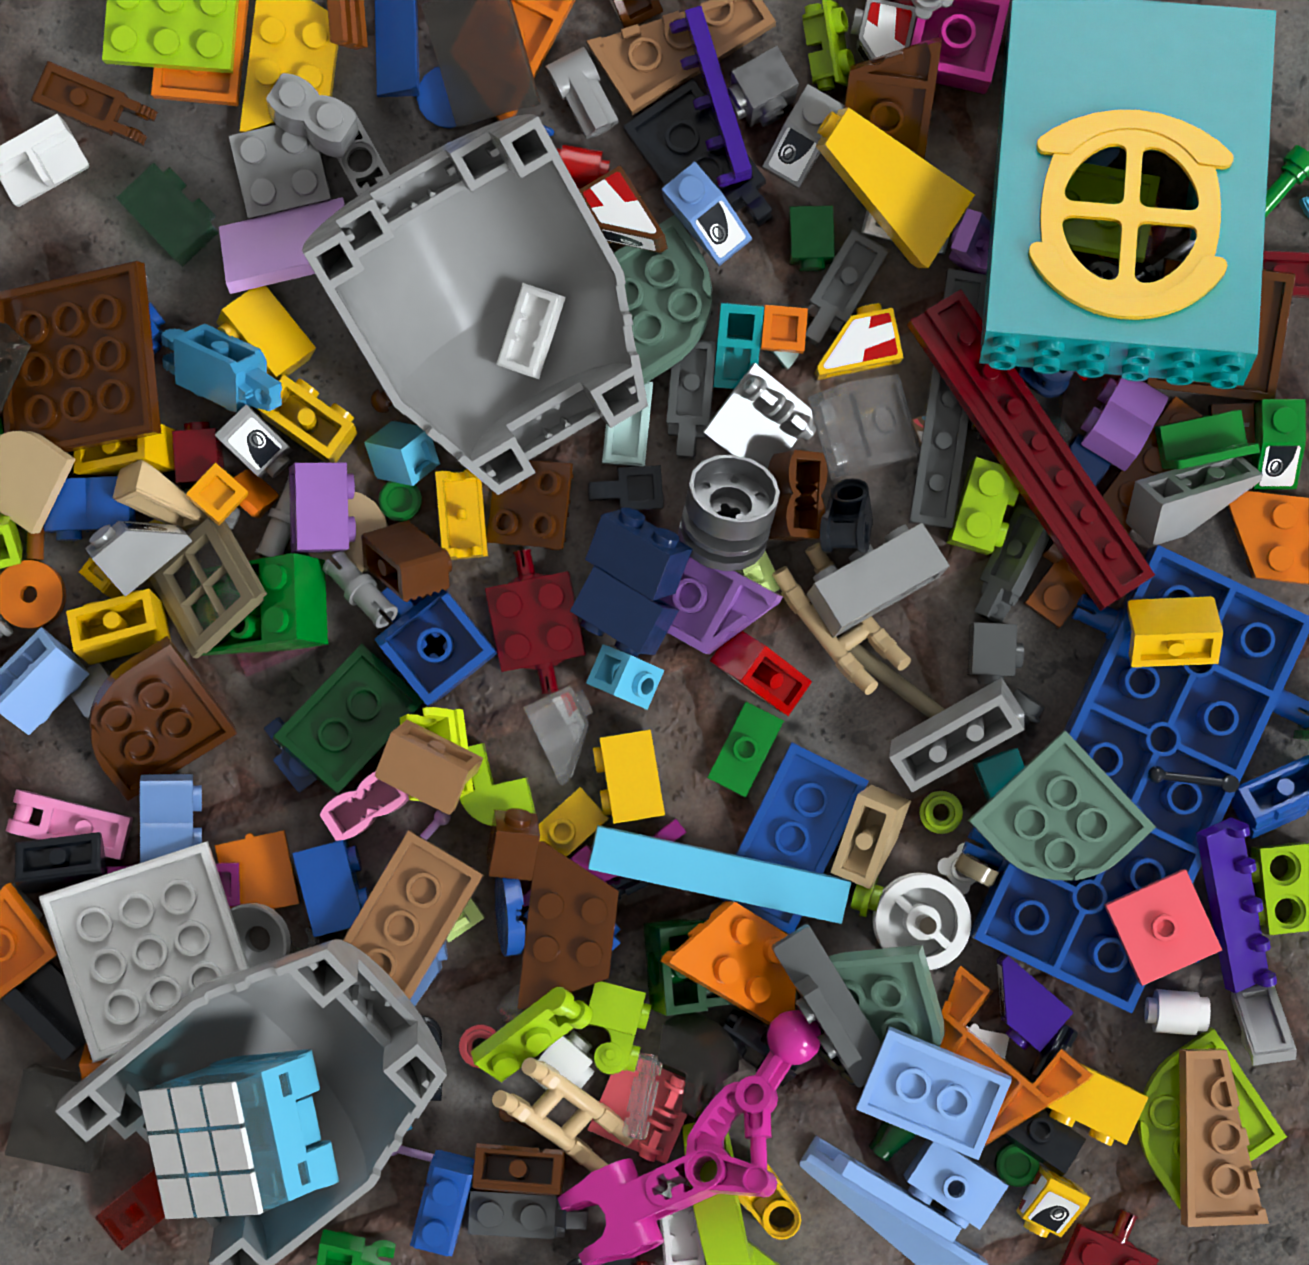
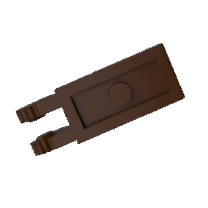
[31,61,158,146]

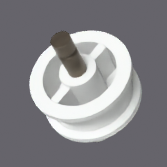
[872,872,971,970]

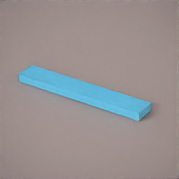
[588,825,851,924]

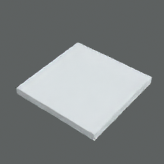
[39,841,249,1063]

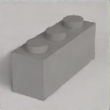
[806,523,949,638]
[889,677,1024,792]

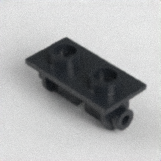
[713,1009,801,1087]

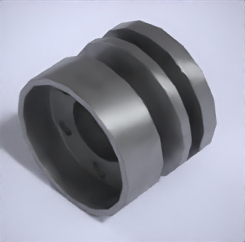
[678,455,780,571]

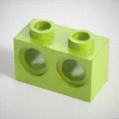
[1249,842,1309,935]

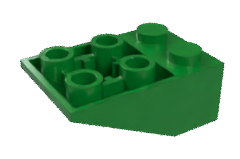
[191,553,328,656]

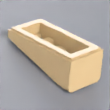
[113,459,209,531]

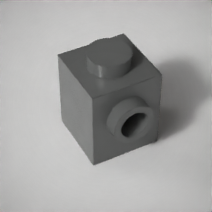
[967,622,1024,684]

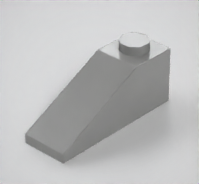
[1126,456,1263,546]

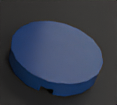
[495,877,525,957]

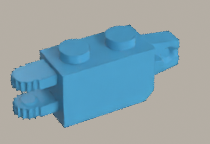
[161,323,282,413]

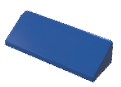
[375,0,420,97]

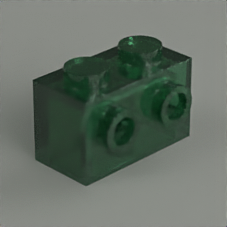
[116,163,219,267]

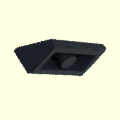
[15,832,107,894]

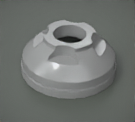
[230,903,291,968]

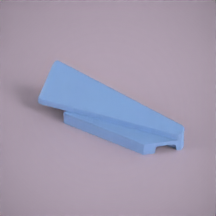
[799,1135,989,1265]

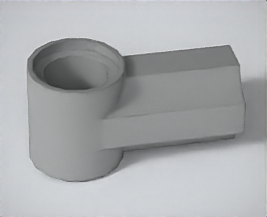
[545,46,619,139]

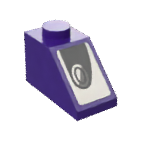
[997,953,1074,1052]

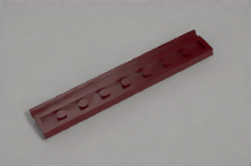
[907,289,1155,611]

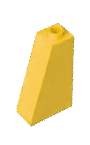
[816,107,975,268]

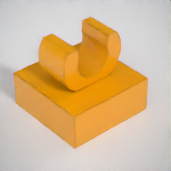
[186,463,248,526]

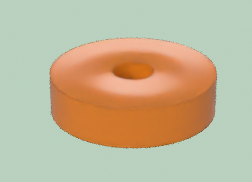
[0,560,66,629]

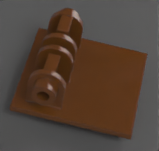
[487,460,574,551]

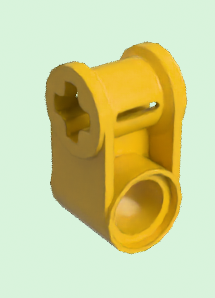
[738,1163,801,1240]

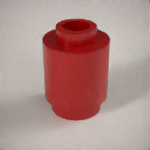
[556,145,610,189]

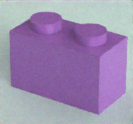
[289,463,356,553]

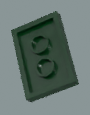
[273,643,424,796]

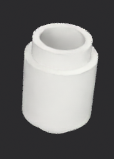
[1144,989,1211,1035]

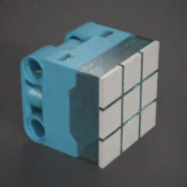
[139,1049,339,1219]

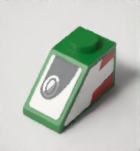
[1252,399,1306,490]

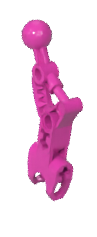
[557,1010,821,1265]

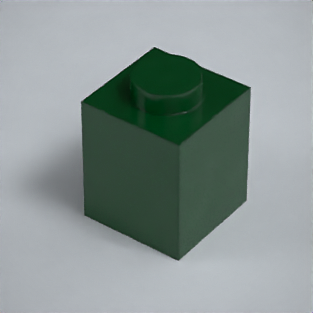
[788,205,835,272]

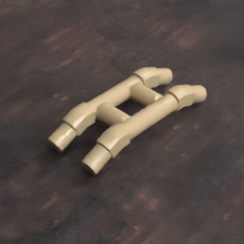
[772,543,911,695]
[492,1058,637,1172]

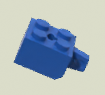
[375,587,498,707]

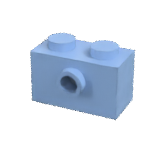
[0,627,89,735]
[904,1139,1008,1230]

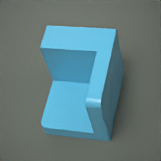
[364,421,440,486]

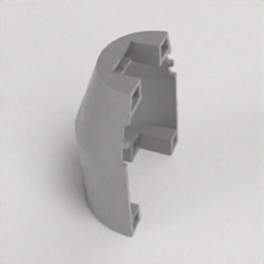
[302,114,648,495]
[55,939,447,1265]

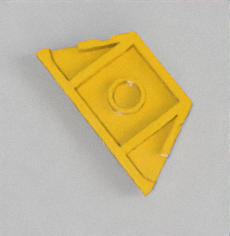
[240,0,338,133]

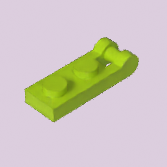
[471,987,593,1083]

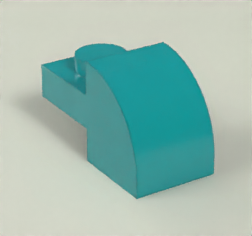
[713,302,764,389]

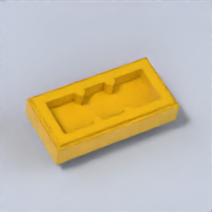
[539,787,609,857]

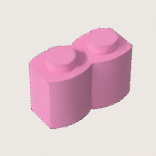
[320,771,409,841]

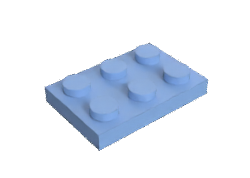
[856,1026,1012,1160]

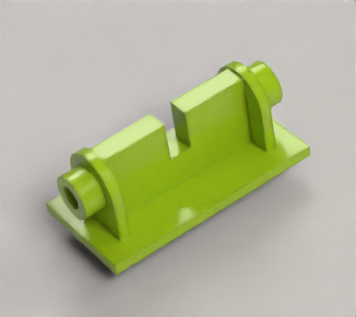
[802,0,855,91]

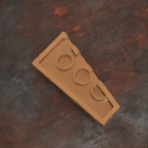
[586,0,776,116]

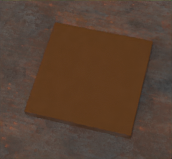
[0,261,162,452]

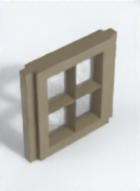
[149,518,267,658]

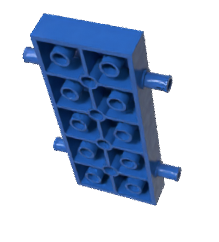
[962,545,1309,1013]

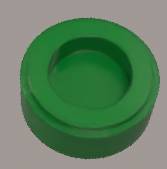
[379,481,422,522]
[995,1142,1039,1187]

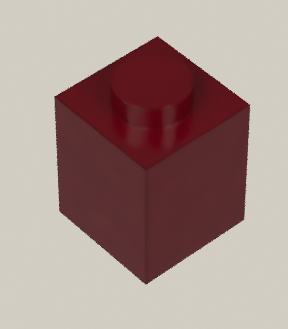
[172,422,224,486]

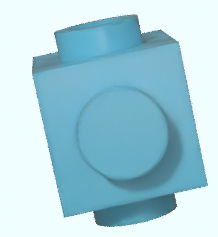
[586,644,664,710]

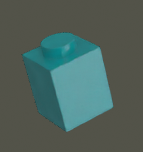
[972,748,1025,802]

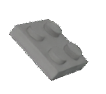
[229,125,332,219]

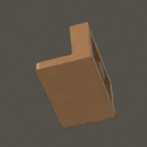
[375,720,483,815]

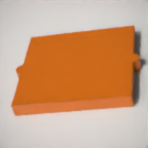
[215,830,300,909]

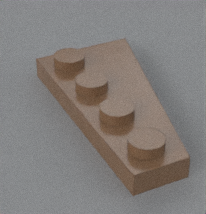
[1179,1048,1269,1227]

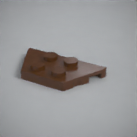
[845,37,942,159]
[517,841,619,1009]

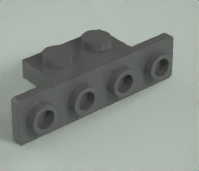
[772,925,882,1087]

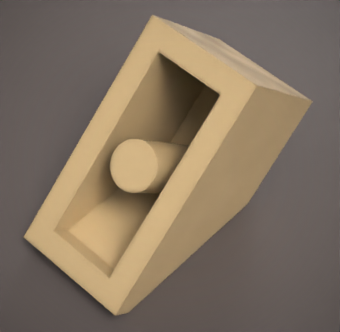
[830,785,911,889]

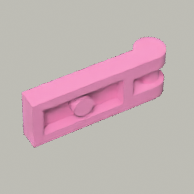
[6,789,133,860]

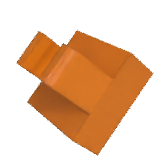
[760,305,808,354]

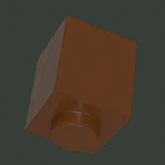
[486,808,540,881]

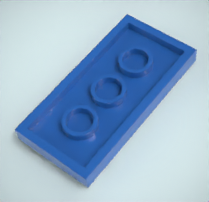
[717,742,869,934]

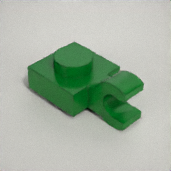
[316,1229,396,1265]

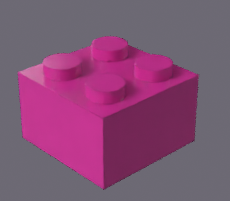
[910,0,1010,94]

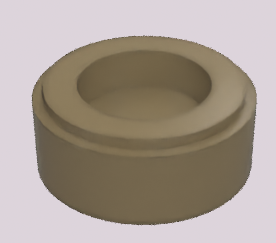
[954,853,1000,887]

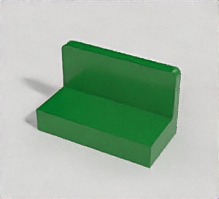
[1154,410,1260,469]

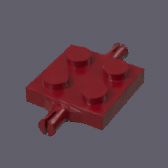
[485,549,587,695]
[1059,1209,1159,1265]

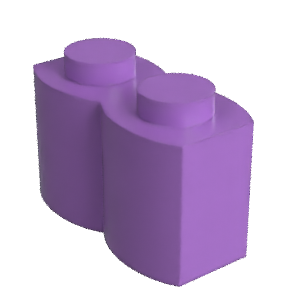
[1081,375,1169,471]

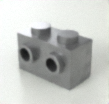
[728,46,799,127]

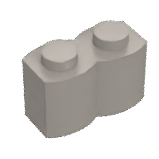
[266,73,358,158]

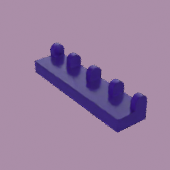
[669,6,752,187]
[1196,817,1277,994]

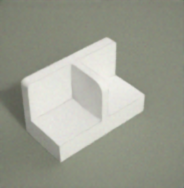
[0,114,89,207]

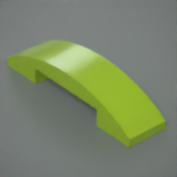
[682,1122,756,1265]

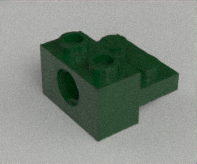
[643,918,732,1016]

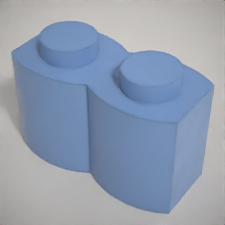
[140,774,202,863]

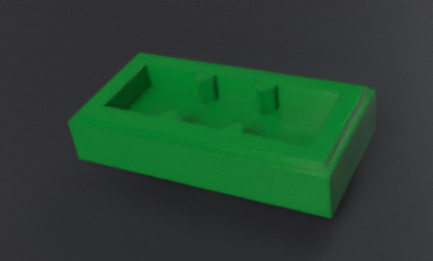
[707,702,784,797]

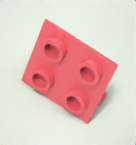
[587,1058,700,1164]

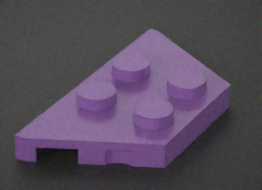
[660,540,783,655]

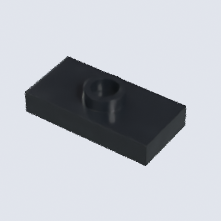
[1002,1109,1086,1177]

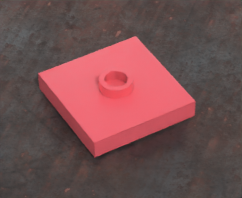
[1104,869,1222,986]

